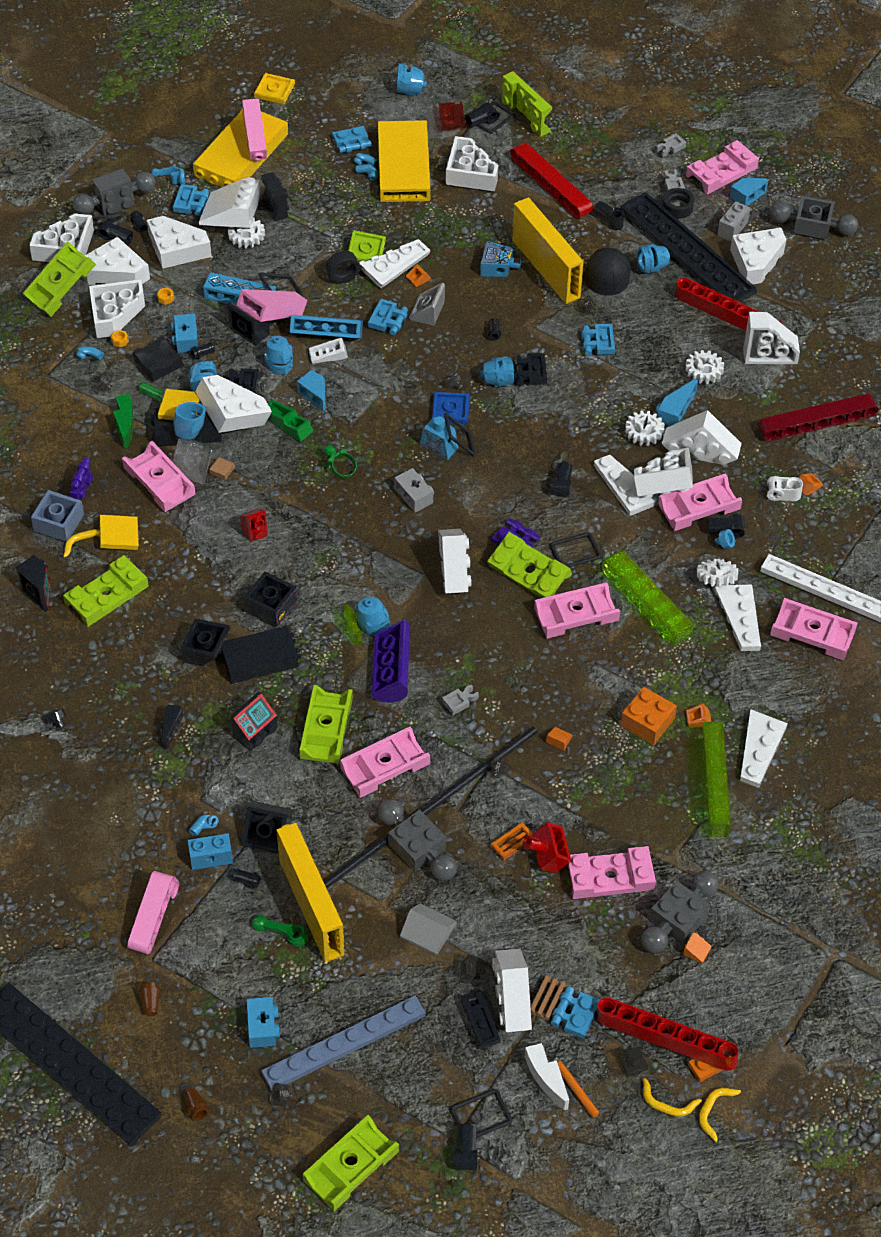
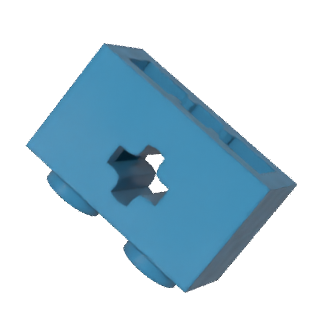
[171,314,198,353]
[188,833,233,870]
[247,997,280,1048]

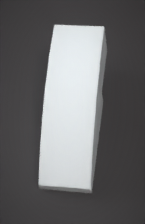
[524,1043,569,1110]

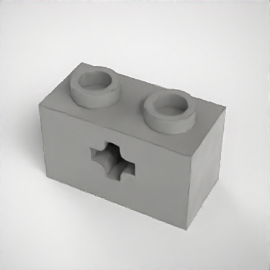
[717,201,750,242]
[394,468,434,512]

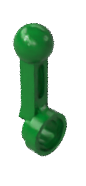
[251,915,309,947]

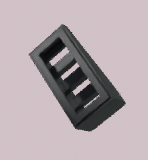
[161,705,183,749]

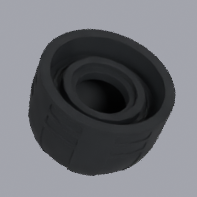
[585,248,630,296]

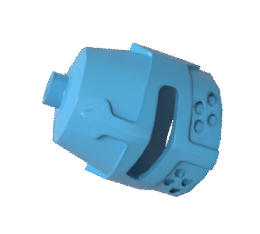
[397,63,427,95]
[637,244,670,273]
[264,336,293,375]
[480,357,514,387]
[189,361,217,392]
[174,402,206,439]
[356,596,391,635]

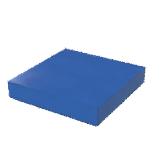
[432,392,470,425]

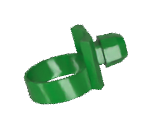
[324,445,357,479]

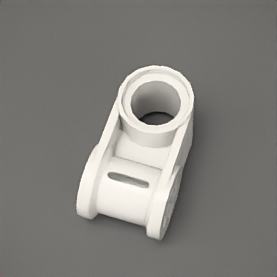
[767,476,803,501]

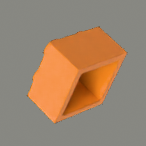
[621,687,677,745]

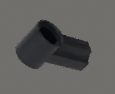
[465,102,500,127]
[593,201,624,231]
[97,218,134,245]
[550,461,572,497]
[708,514,745,538]
[455,1124,478,1171]

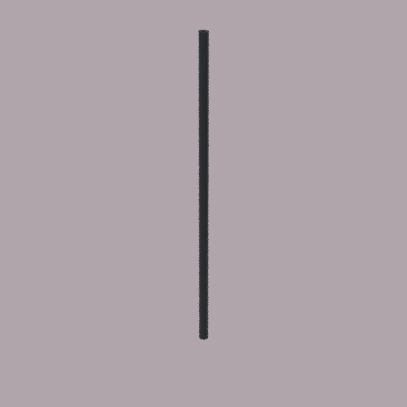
[323,726,537,889]

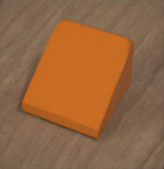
[406,264,431,287]
[799,473,823,496]
[686,704,712,728]
[546,727,573,751]
[683,932,712,964]

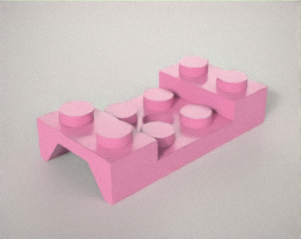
[686,140,759,195]
[122,441,195,512]
[658,474,742,531]
[534,582,620,638]
[770,598,857,660]
[340,727,430,798]
[567,846,656,899]

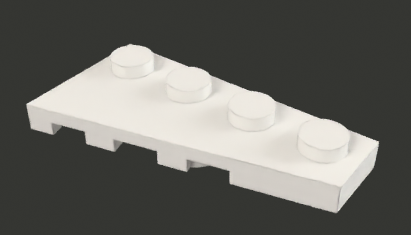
[359,239,430,288]
[593,455,659,516]
[714,584,761,651]
[740,710,788,788]

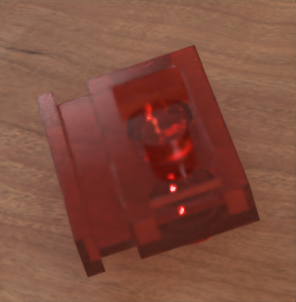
[439,102,466,130]

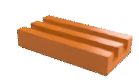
[490,822,533,861]

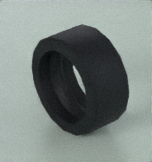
[662,188,695,219]
[326,251,360,283]

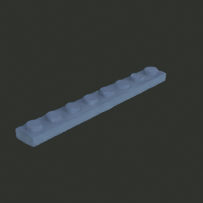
[261,996,426,1092]

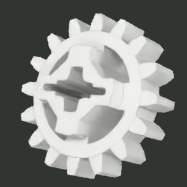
[228,217,265,248]
[685,350,724,384]
[625,411,665,446]
[697,559,738,587]

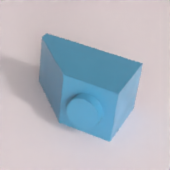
[730,178,768,206]
[297,370,326,411]

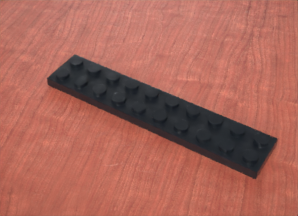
[620,192,757,302]
[0,982,162,1147]

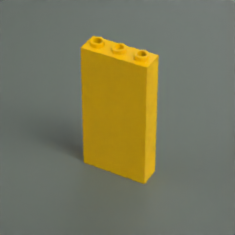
[193,109,288,188]
[378,120,430,202]
[512,197,583,304]
[277,823,345,963]

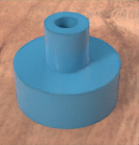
[715,529,735,549]

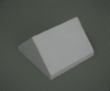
[409,283,445,326]
[400,904,457,956]

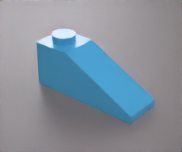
[655,379,698,426]

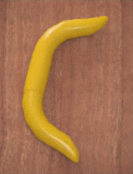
[64,529,100,557]
[643,1078,702,1117]
[699,1087,741,1142]

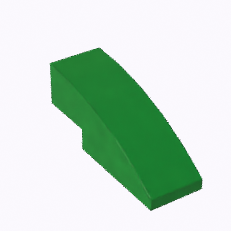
[113,393,134,449]
[267,400,313,442]

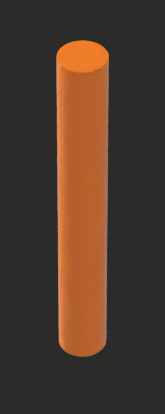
[558,1061,600,1118]

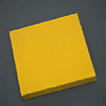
[254,73,295,104]
[158,389,201,421]
[99,515,139,550]

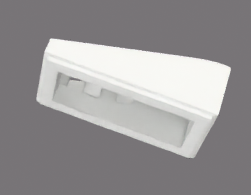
[308,338,348,364]

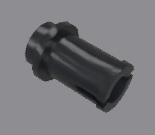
[130,211,148,232]
[488,318,501,340]
[191,342,215,360]
[233,868,261,888]

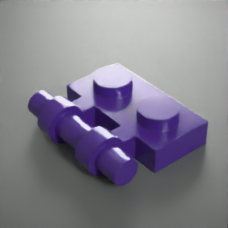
[70,458,93,500]
[492,518,541,548]

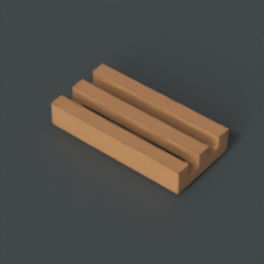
[530,975,566,1021]

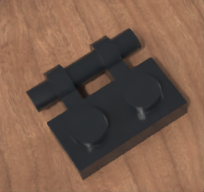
[513,353,547,386]
[226,368,259,394]

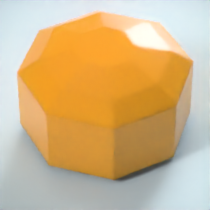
[157,288,174,305]
[111,330,129,348]

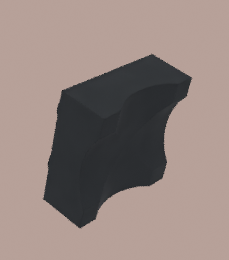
[261,172,289,221]
[133,336,183,382]

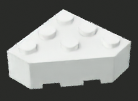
[446,136,498,191]
[30,214,94,262]
[147,216,211,269]
[730,228,786,284]
[80,237,150,285]
[89,279,145,338]
[743,312,800,364]
[196,375,272,433]
[662,410,741,465]
[634,448,693,497]
[438,529,471,593]
[492,949,532,1032]

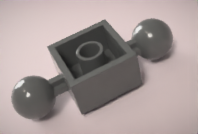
[73,168,155,216]
[770,196,858,239]
[378,799,457,881]
[641,871,718,953]

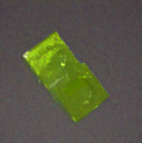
[343,603,362,646]

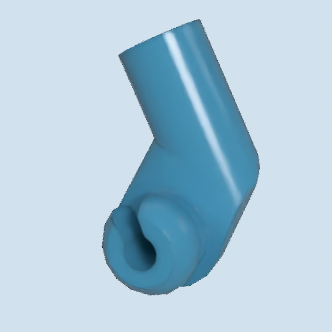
[354,153,379,168]
[356,164,379,181]
[76,346,104,360]
[189,815,219,837]

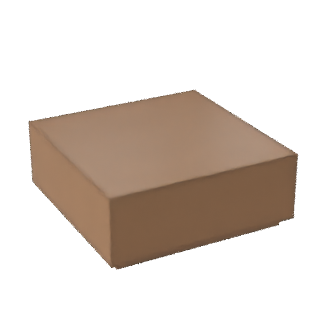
[209,457,235,480]

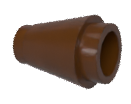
[139,983,160,1016]
[183,1087,209,1121]

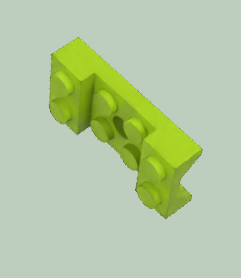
[501,71,552,137]
[23,241,96,317]
[488,532,572,598]
[63,555,149,627]
[300,685,353,764]
[303,1115,399,1211]

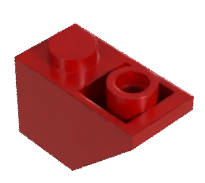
[240,509,268,542]

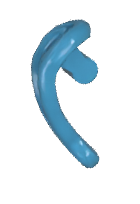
[151,166,186,184]

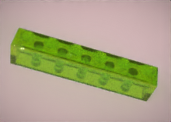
[603,550,694,646]
[701,722,731,837]

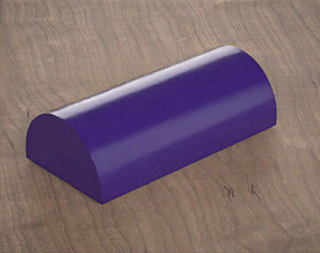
[371,620,410,703]

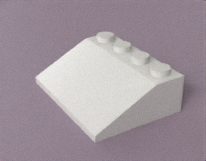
[199,178,260,228]

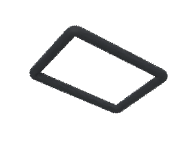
[476,101,515,134]
[258,272,303,296]
[444,413,475,456]
[550,532,602,567]
[450,1089,512,1138]

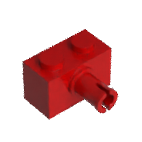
[523,822,571,873]

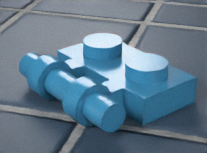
[332,126,372,153]
[173,184,209,216]
[368,299,408,335]
[581,324,615,356]
[551,986,600,1039]

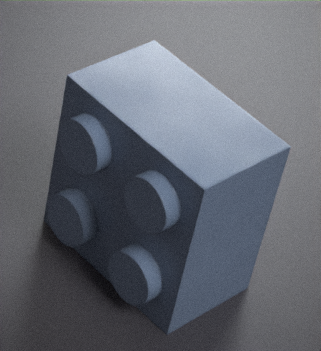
[31,490,84,542]

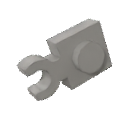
[656,133,686,157]
[664,169,685,191]
[442,685,479,715]

